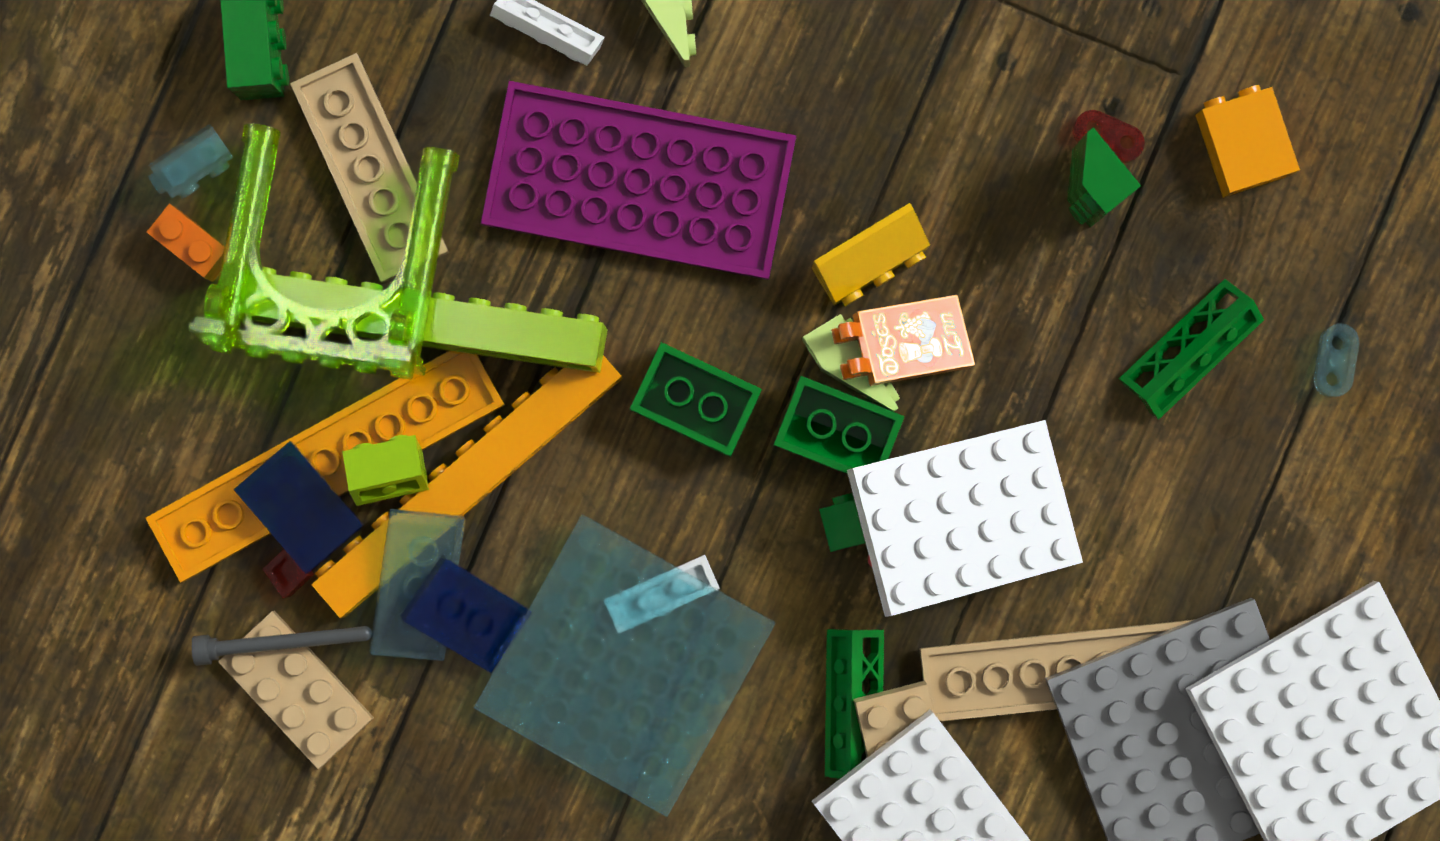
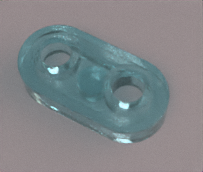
[1314,324,1359,397]

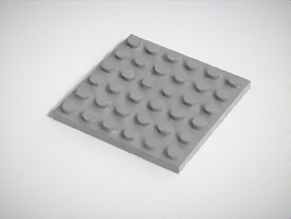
[1045,598,1270,841]

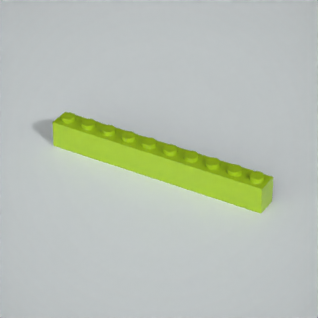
[233,266,608,373]

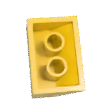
[811,203,930,307]

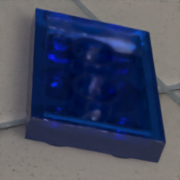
[234,441,364,574]
[400,555,533,673]

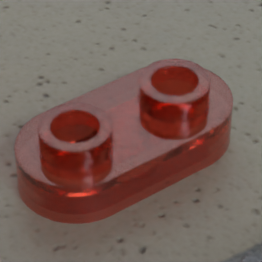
[1073,110,1145,163]

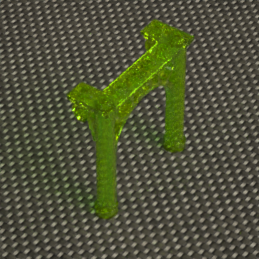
[188,124,460,379]

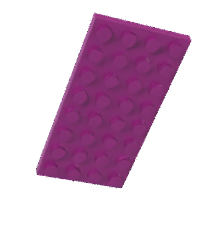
[481,81,796,280]

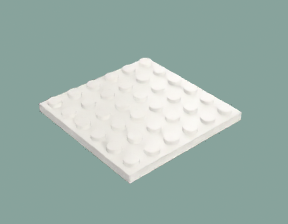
[1185,581,1440,841]

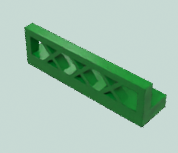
[1119,279,1264,420]
[825,629,884,779]

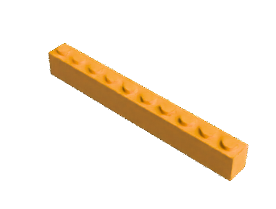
[311,355,623,618]

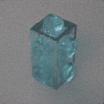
[148,124,233,199]

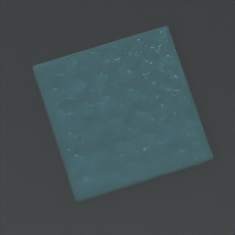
[474,514,776,817]

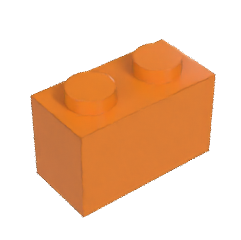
[147,203,235,282]

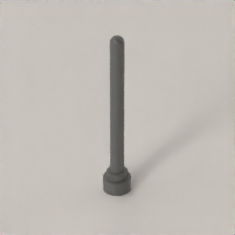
[192,626,372,666]

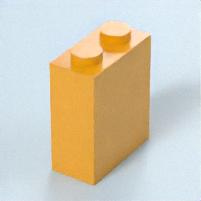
[1196,85,1300,198]

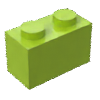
[342,435,429,506]

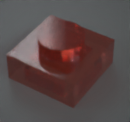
[263,545,314,598]

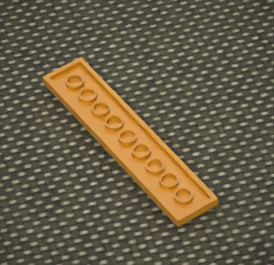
[146,351,505,583]

